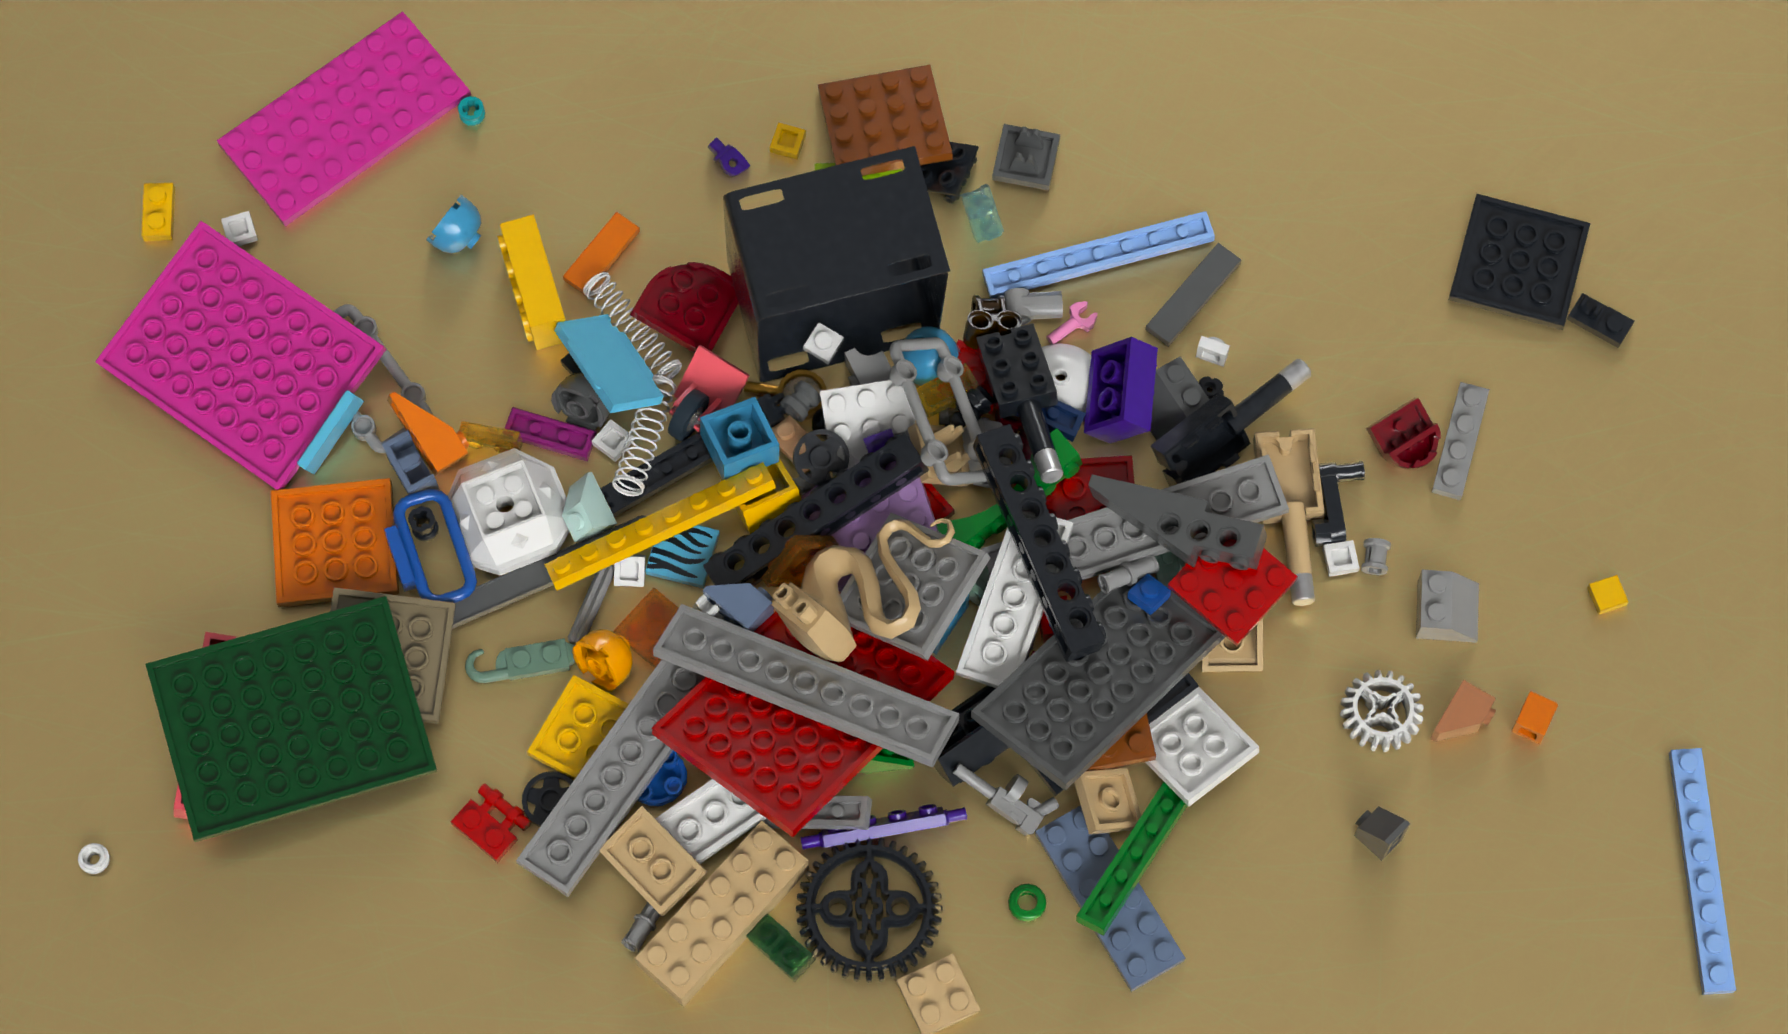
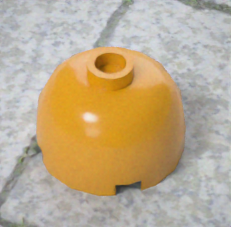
[572,629,633,691]

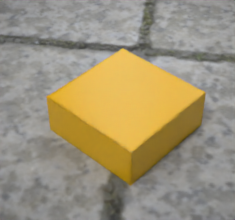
[770,122,806,160]
[1587,575,1629,615]

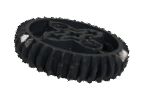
[796,837,943,983]

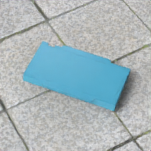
[554,314,664,413]

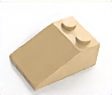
[1202,618,1263,672]

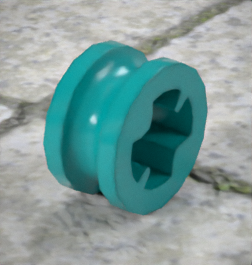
[458,96,485,126]

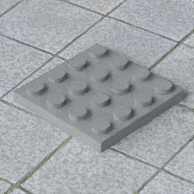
[840,513,991,661]

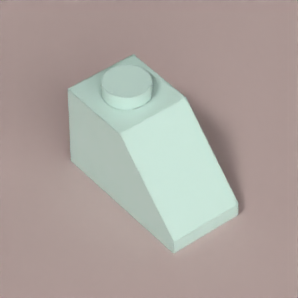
[562,472,617,542]

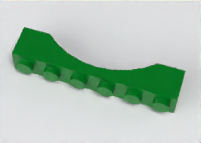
[937,428,1083,549]

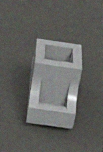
[844,348,891,386]

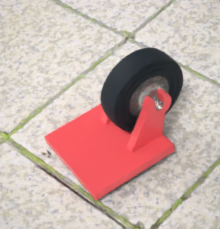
[668,345,750,442]

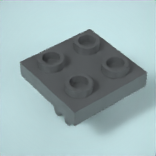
[992,124,1060,191]

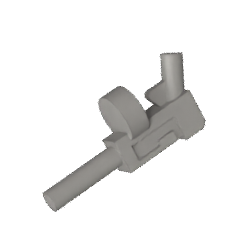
[952,763,1059,836]

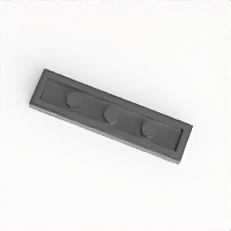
[1145,243,1241,347]

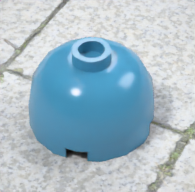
[426,195,481,254]
[902,326,960,387]

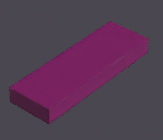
[503,407,597,462]

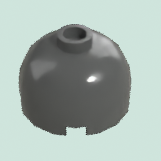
[551,372,610,431]

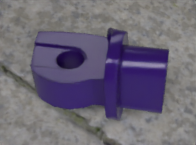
[708,137,750,177]

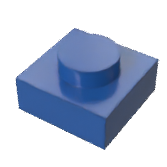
[1127,573,1171,615]

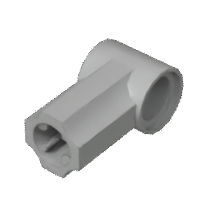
[1004,288,1063,325]

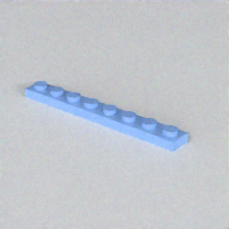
[982,211,1215,298]
[1669,748,1736,995]

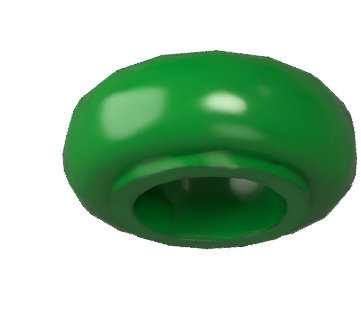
[1008,883,1047,922]

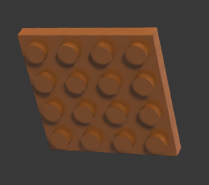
[818,64,953,176]

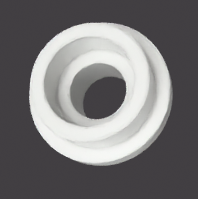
[78,843,110,874]

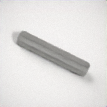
[568,565,614,645]

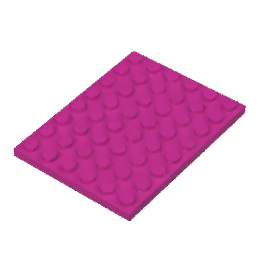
[95,221,387,490]

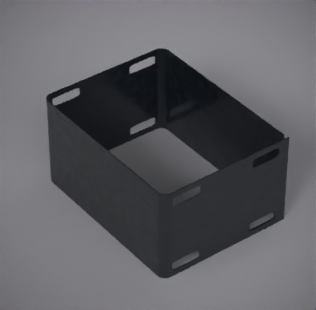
[723,146,950,382]

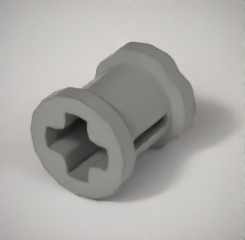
[1361,538,1391,575]

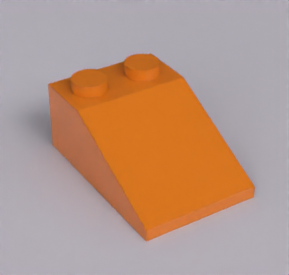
[387,392,469,476]

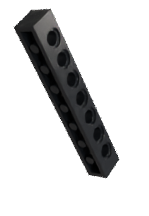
[973,424,1106,662]
[703,433,929,586]

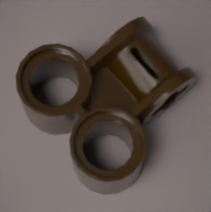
[963,295,1022,349]

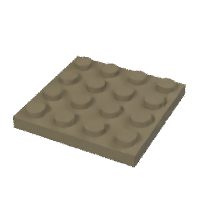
[330,587,456,724]

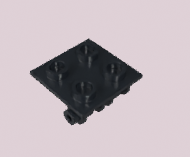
[921,142,979,203]

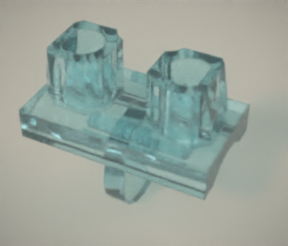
[960,183,1004,243]

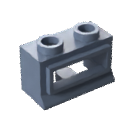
[382,430,440,495]

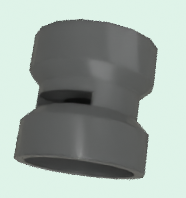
[780,380,821,422]

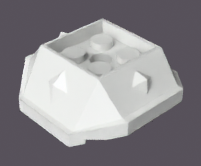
[448,448,569,575]

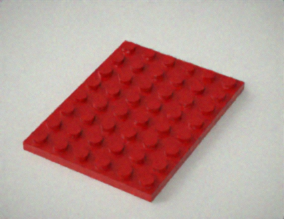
[652,591,954,837]

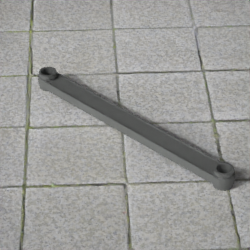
[453,515,646,629]

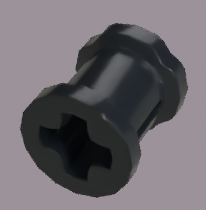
[408,506,439,542]

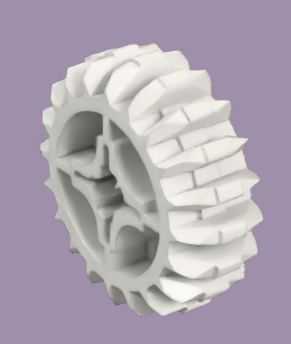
[1340,670,1424,752]

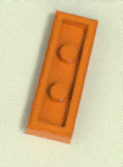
[563,212,640,295]

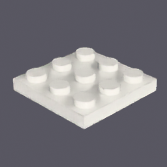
[820,380,916,477]
[1145,687,1260,807]

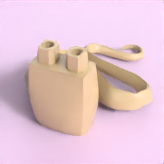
[771,518,955,662]

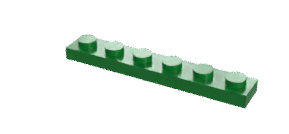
[1076,782,1187,936]

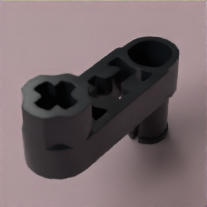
[1311,461,1365,547]

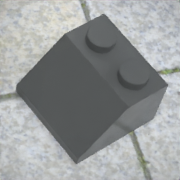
[1150,356,1210,441]

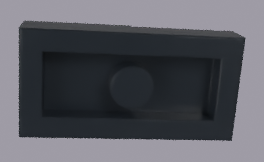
[1567,293,1634,348]

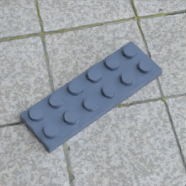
[1035,805,1186,992]

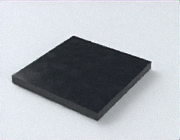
[1448,194,1590,330]

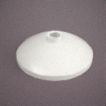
[1042,343,1091,422]

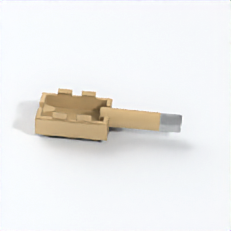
[1253,428,1324,606]

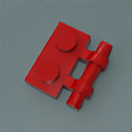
[450,783,532,863]

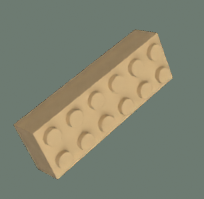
[635,821,809,1007]

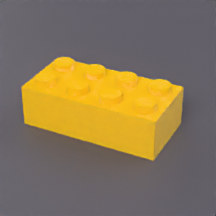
[497,214,566,350]

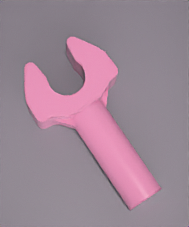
[1046,301,1097,344]

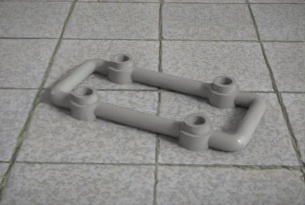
[333,304,433,453]
[890,337,988,486]

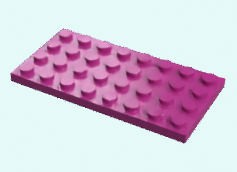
[217,11,471,227]

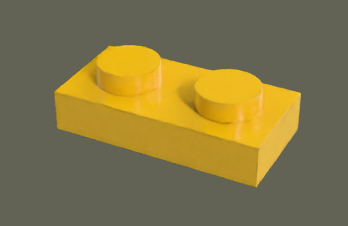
[142,183,175,241]

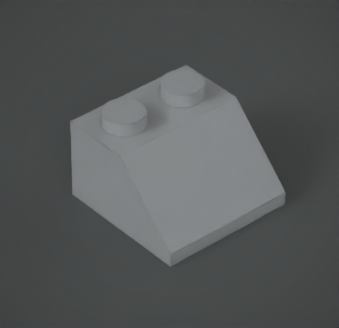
[1416,569,1479,643]

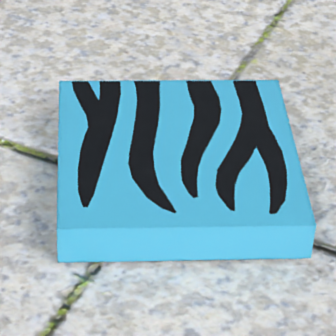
[645,525,720,589]

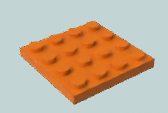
[271,478,399,607]

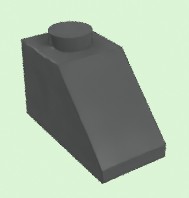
[1354,806,1410,861]

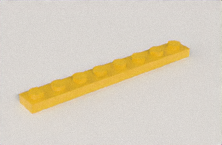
[544,462,776,591]

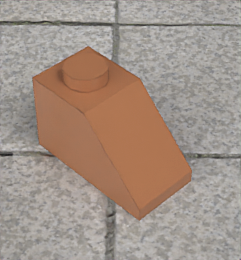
[1430,680,1496,742]

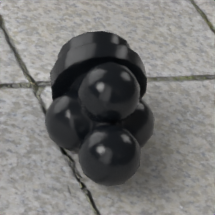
[950,386,995,428]

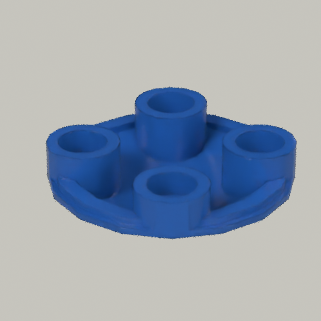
[638,750,687,806]

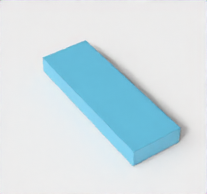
[297,390,364,475]

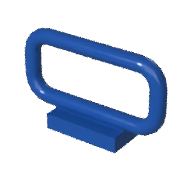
[384,489,477,603]

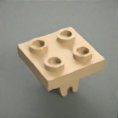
[908,423,970,487]

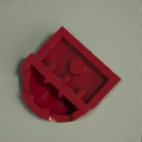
[1366,398,1441,468]

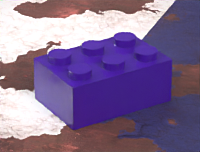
[1084,337,1158,444]

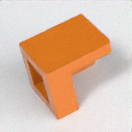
[1512,691,1558,744]

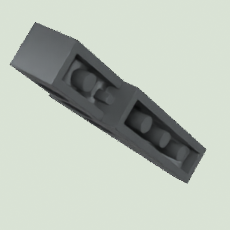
[1088,475,1267,570]

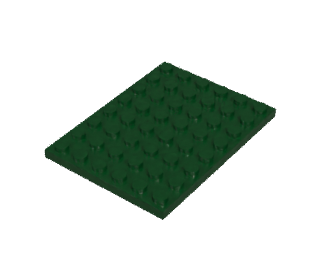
[145,596,437,842]

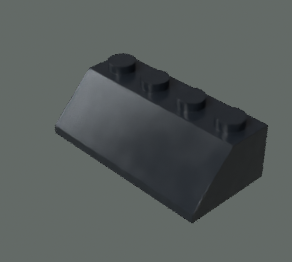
[934,685,1010,787]

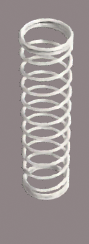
[583,272,682,384]
[612,375,677,496]

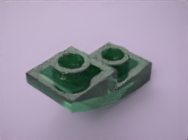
[746,914,816,982]

